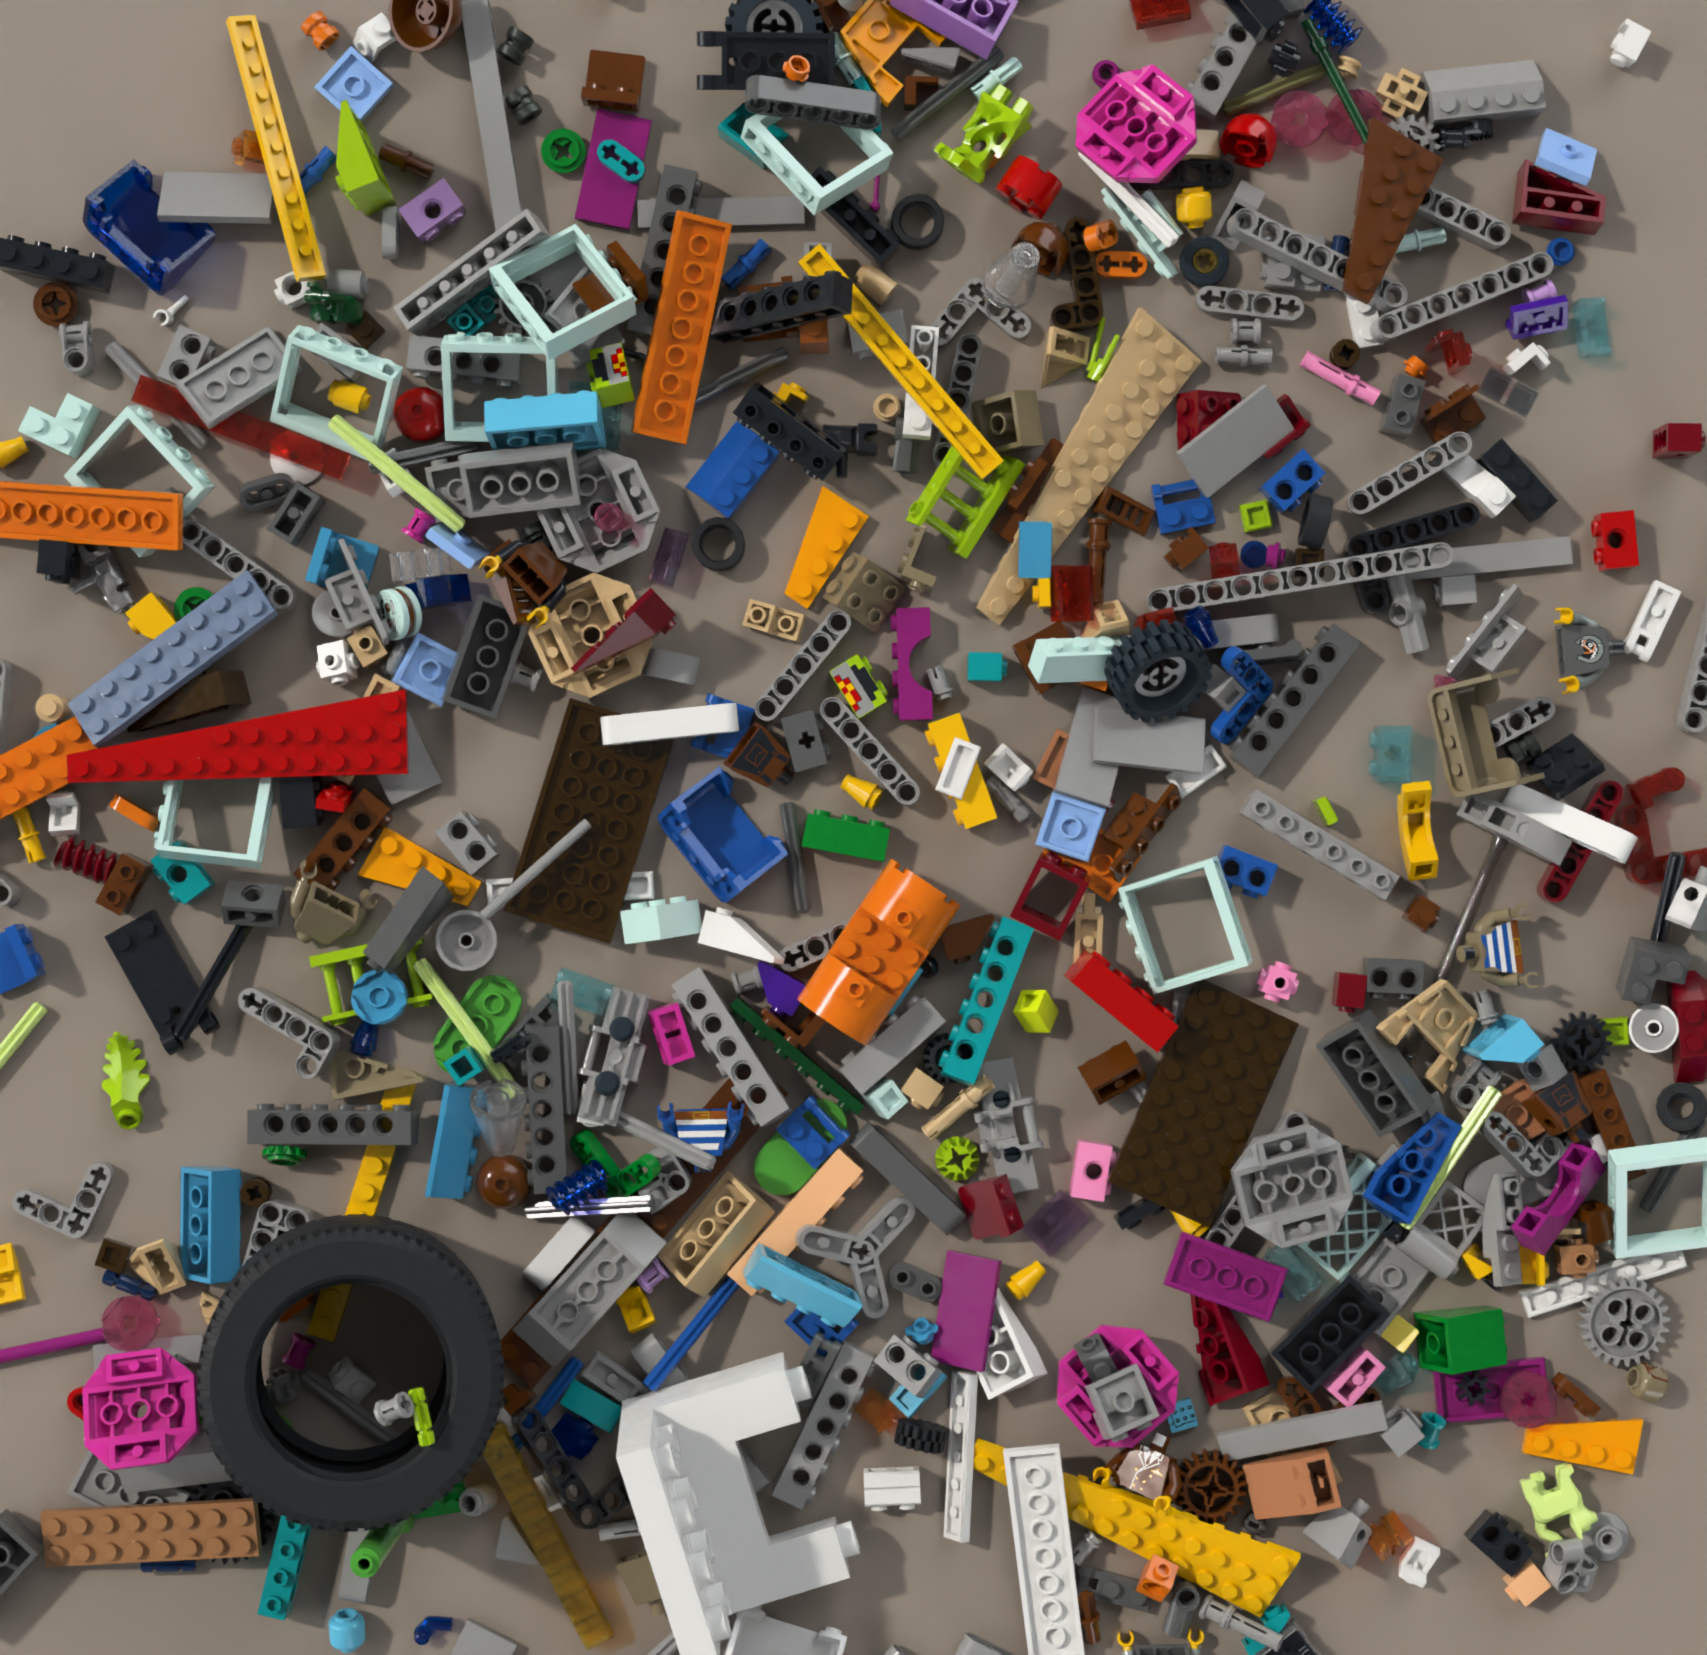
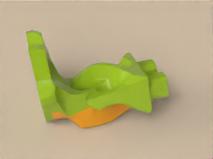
[934,84,1034,185]

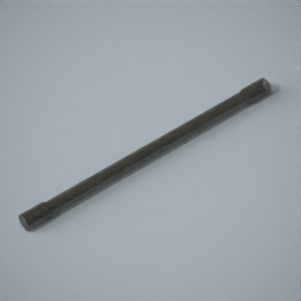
[1401,834,1509,1069]

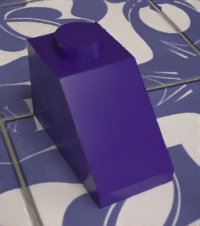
[757,960,806,1018]

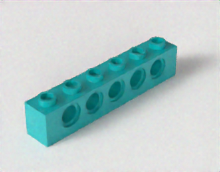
[938,916,1034,1087]
[257,1515,312,1621]

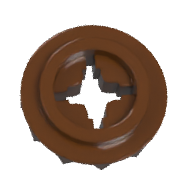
[33,282,79,327]

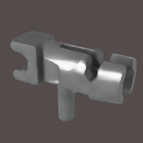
[70,544,138,615]

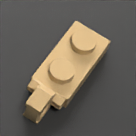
[1073,892,1103,963]

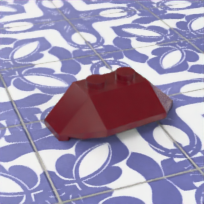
[1666,970,1707,1083]

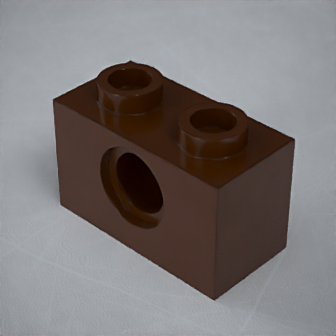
[95,853,154,916]

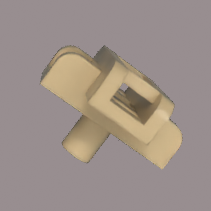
[1375,68,1428,120]

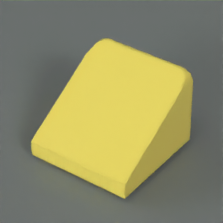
[1381,1314,1419,1353]

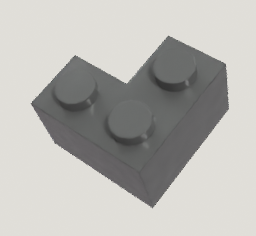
[1616,936,1692,1005]

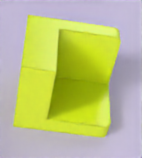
[1013,990,1059,1033]

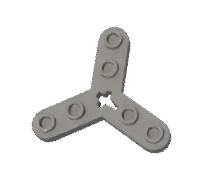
[795,1196,915,1319]

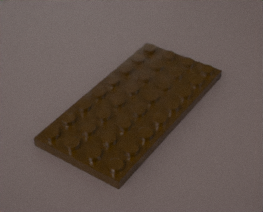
[503,698,674,944]
[1106,979,1299,1228]

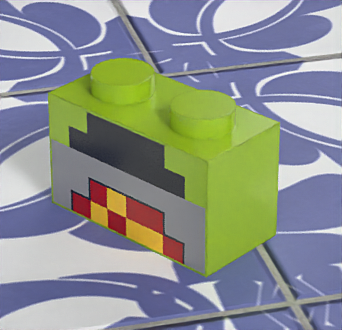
[586,342,635,408]
[829,654,888,720]

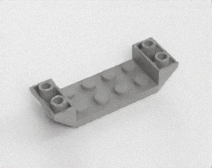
[513,1213,667,1367]

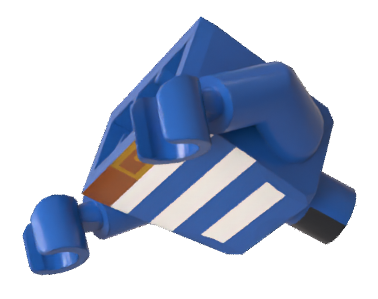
[657,1102,745,1172]

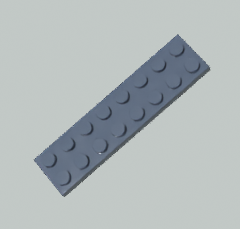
[67,570,279,749]

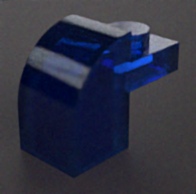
[405,574,472,611]

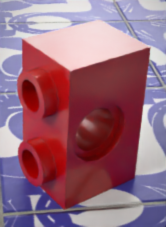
[1591,510,1639,571]

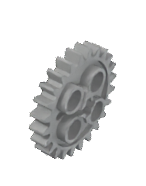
[1577,1276,1670,1367]

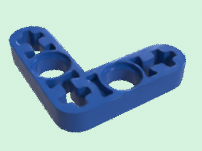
[1211,646,1273,744]

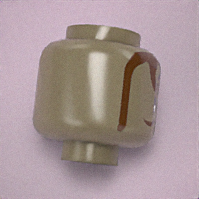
[1626,1363,1670,1403]

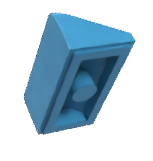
[1018,521,1052,579]

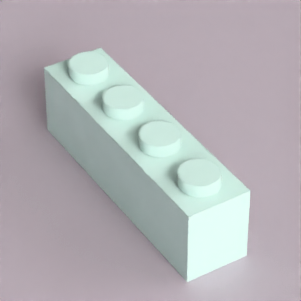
[1028,635,1131,683]

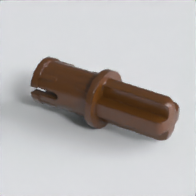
[378,142,434,180]
[1078,1590,1101,1644]

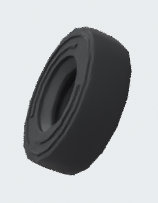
[1656,1082,1707,1133]

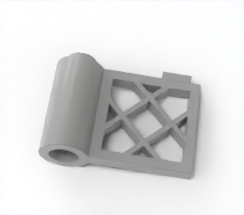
[1397,1179,1485,1280]

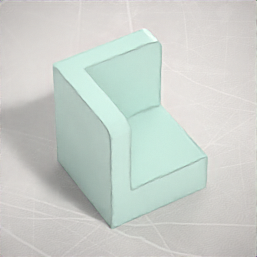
[860,1077,909,1119]

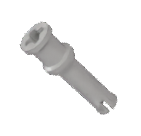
[1199,1594,1284,1652]

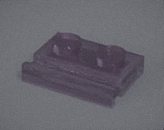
[1022,1189,1089,1257]

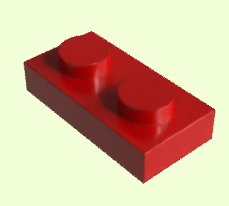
[316,781,356,813]

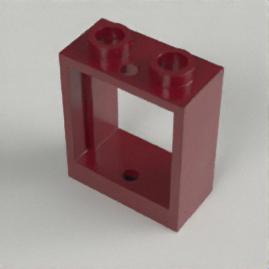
[1010,852,1091,941]

